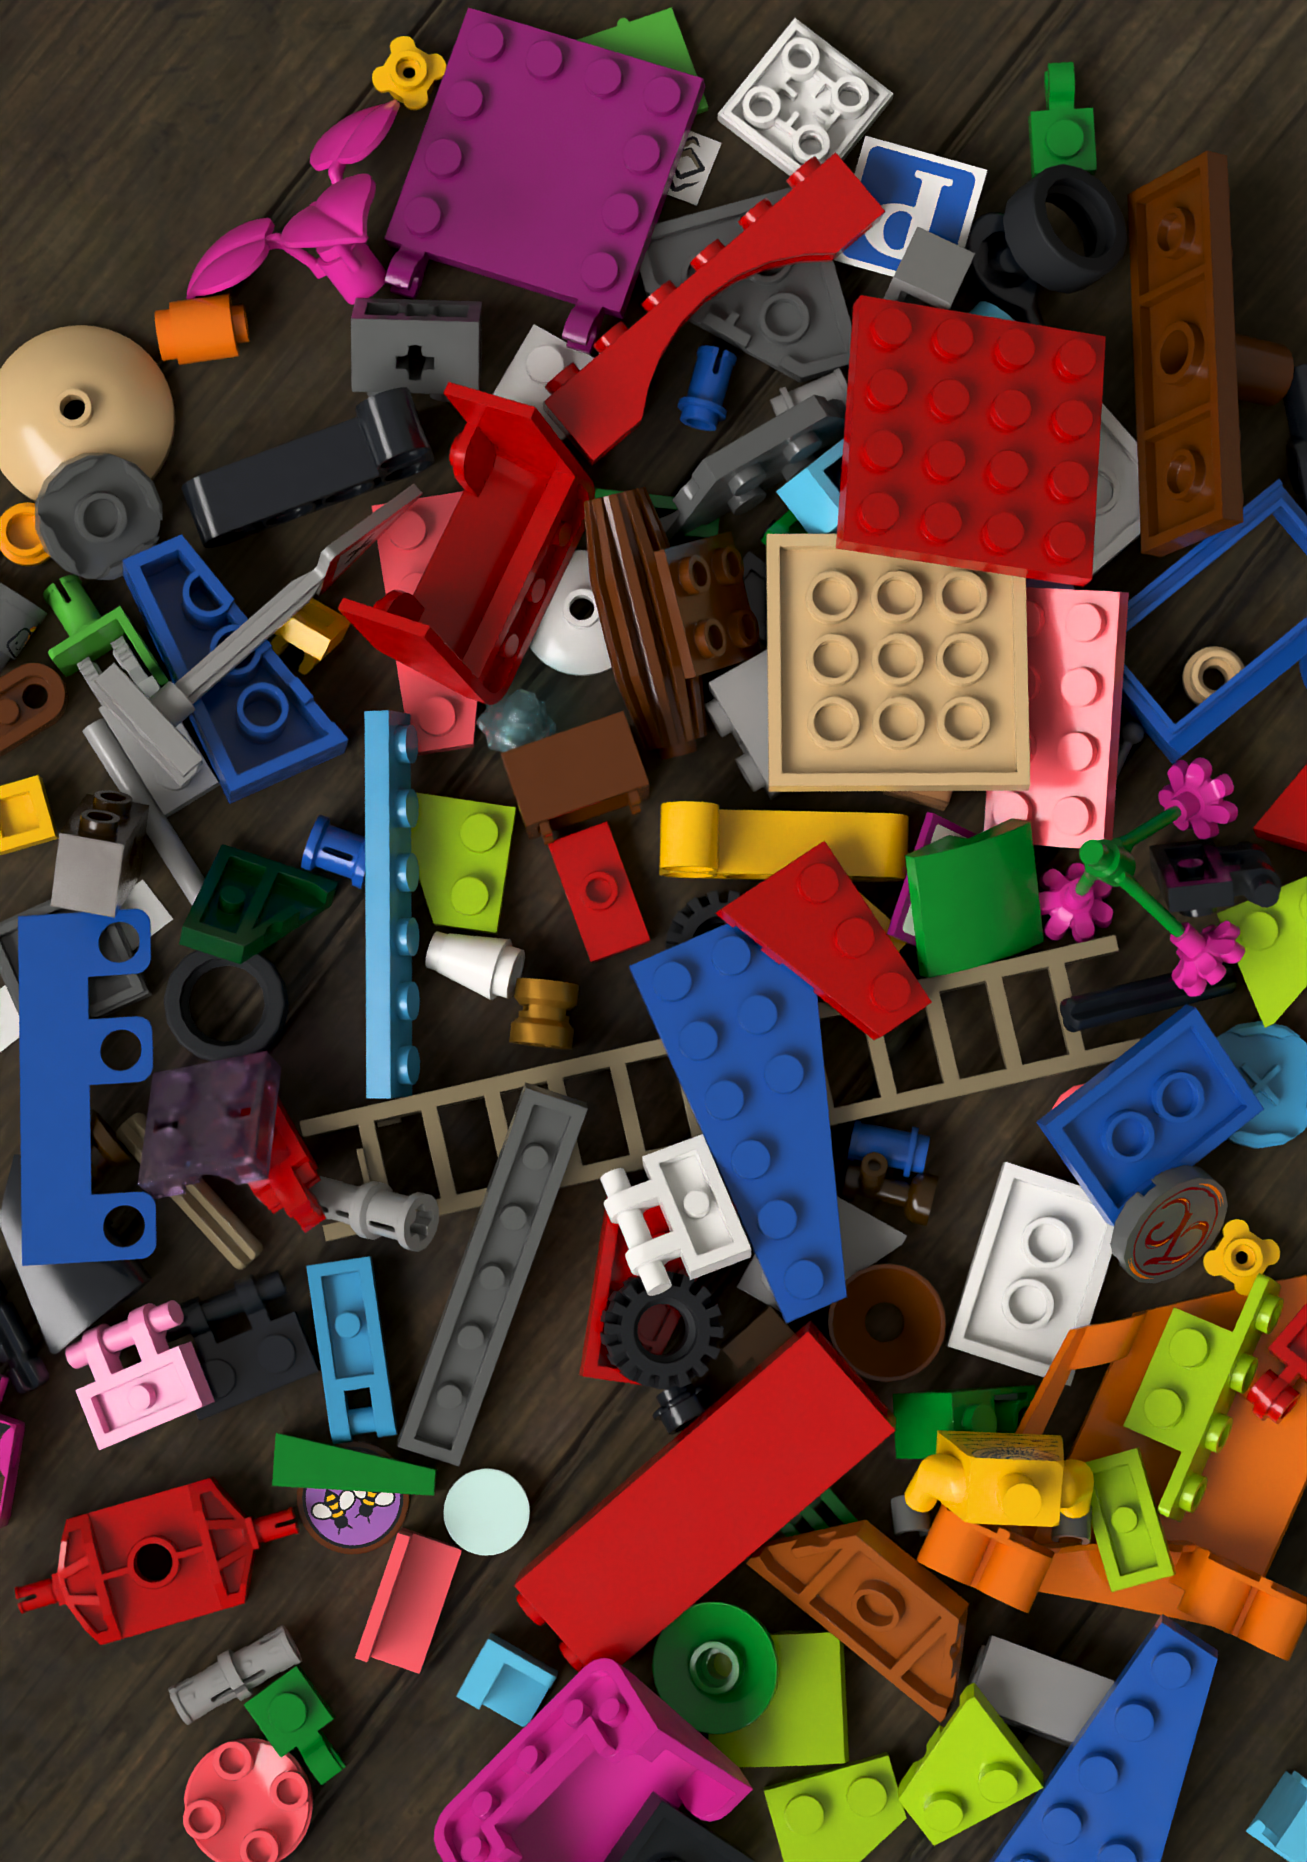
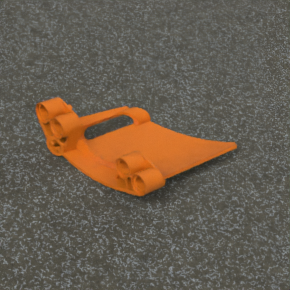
[916,1274,1307,1661]

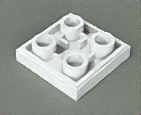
[717,18,893,176]

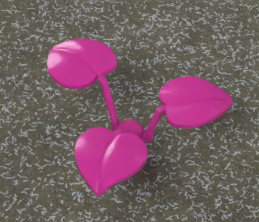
[186,99,400,305]

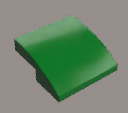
[905,818,1044,978]

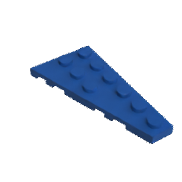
[989,1614,1218,1862]

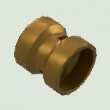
[509,978,579,1049]

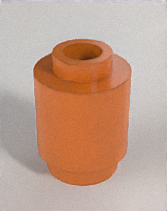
[155,293,250,365]

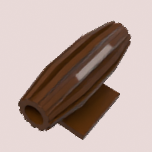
[584,486,761,760]

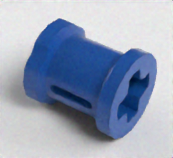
[301,815,365,889]

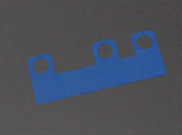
[18,909,157,1266]

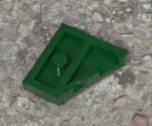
[179,844,338,964]

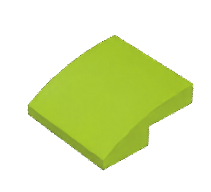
[708,1631,849,1767]

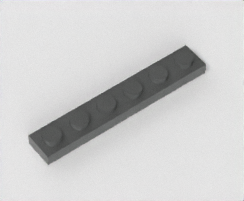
[398,1082,588,1466]

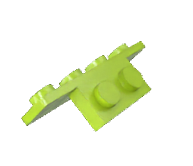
[1123,1273,1284,1522]

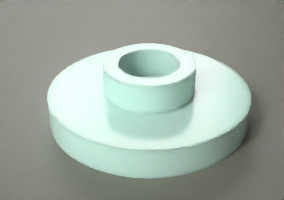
[444,1468,530,1556]

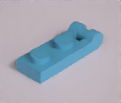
[306,1256,398,1445]

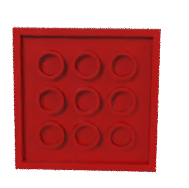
[836,295,1106,587]

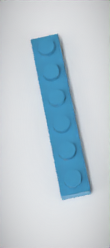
[364,710,420,1099]

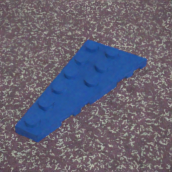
[629,924,847,1324]

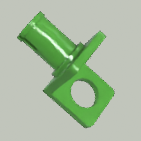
[43,575,169,686]

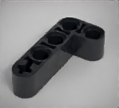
[181,387,435,548]

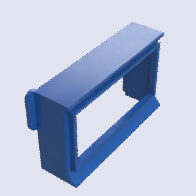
[1122,479,1307,765]

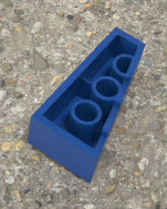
[123,534,349,804]

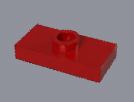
[548,821,651,964]

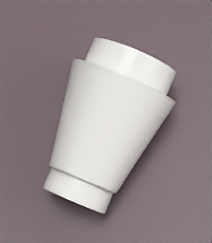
[425,931,525,1001]

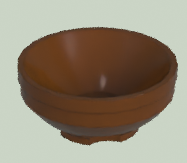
[828,1264,946,1382]

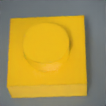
[0,775,59,856]

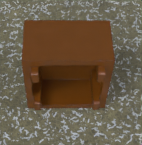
[501,711,649,846]

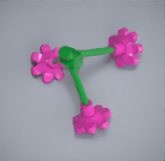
[1039,757,1245,996]

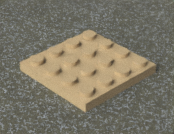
[766,534,1030,792]

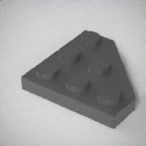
[639,187,852,383]

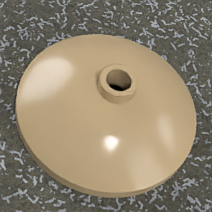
[0,325,175,502]

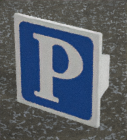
[834,136,987,277]

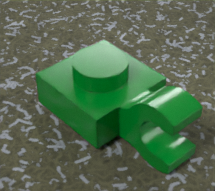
[1028,62,1097,178]
[243,1665,347,1785]

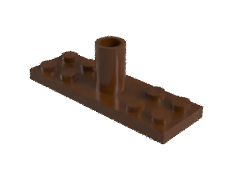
[1127,150,1294,557]

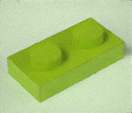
[1085,1447,1176,1592]

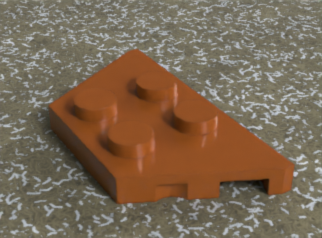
[746,1520,969,1723]

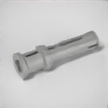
[257,1176,439,1252]

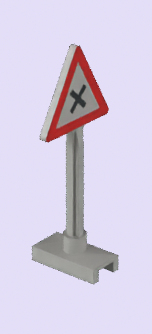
[93,484,423,787]

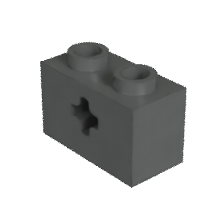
[351,298,482,402]

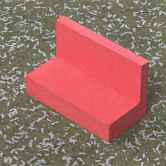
[355,1527,463,1674]

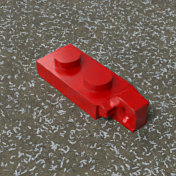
[209,1073,326,1233]

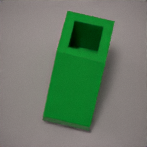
[893,1385,1035,1459]

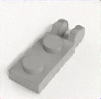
[76,636,220,818]

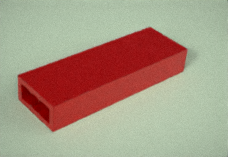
[514,1320,896,1672]

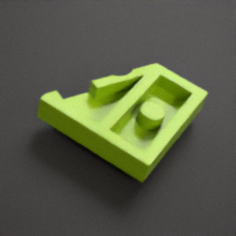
[411,793,517,935]
[1217,876,1307,1027]
[898,1683,1044,1846]
[763,1752,907,1862]

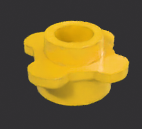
[372,36,446,110]
[1203,1219,1280,1296]

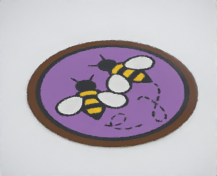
[297,1441,409,1554]

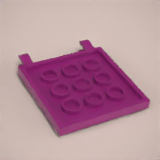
[384,8,706,355]

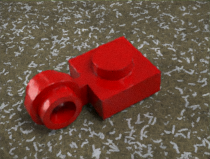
[1246,1303,1307,1424]

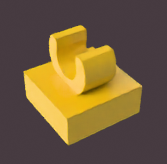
[271,598,350,675]

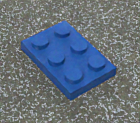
[1036,1004,1264,1227]

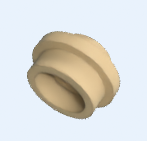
[1182,646,1245,706]

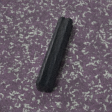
[1060,962,1237,1032]

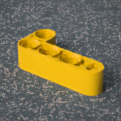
[659,801,909,882]

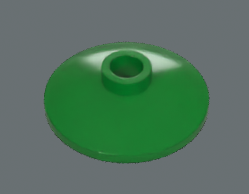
[652,1601,779,1734]

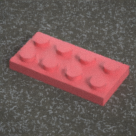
[984,587,1129,849]

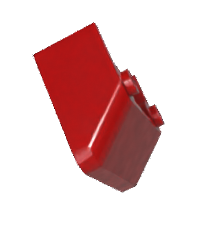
[338,382,595,705]

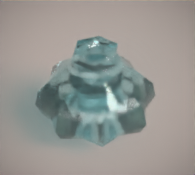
[476,689,556,752]

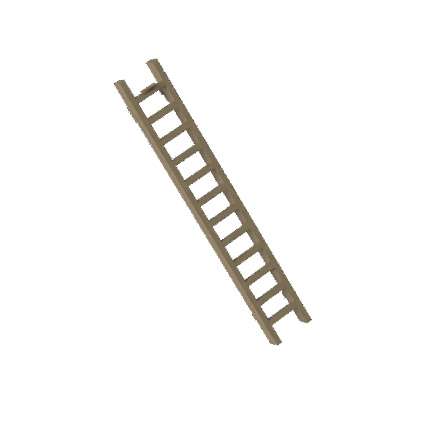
[299,935,1140,1241]

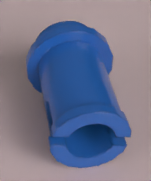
[677,345,737,431]
[847,1120,930,1177]

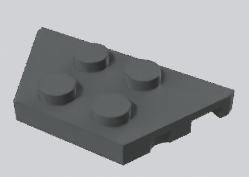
[660,395,846,546]

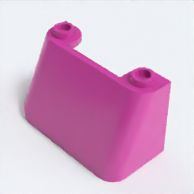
[434,1658,753,1862]

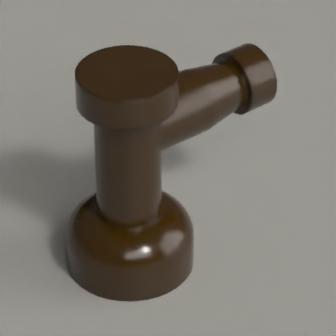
[841,1152,939,1226]

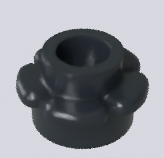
[652,1380,712,1435]

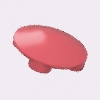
[183,1738,313,1862]

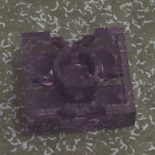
[138,1051,281,1199]

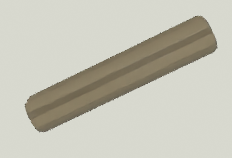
[116,1113,263,1270]

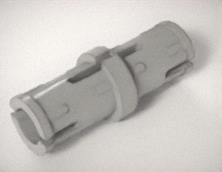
[168,1625,302,1725]

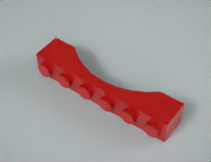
[543,152,885,466]

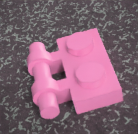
[65,1300,215,1450]

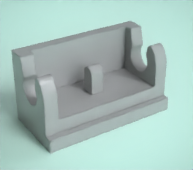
[959,1636,1114,1747]

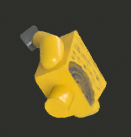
[891,1430,1094,1545]

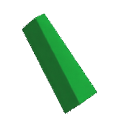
[272,1432,438,1496]

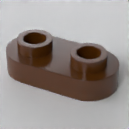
[0,663,69,757]

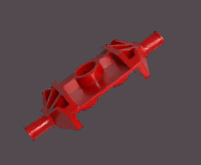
[15,1476,299,1645]

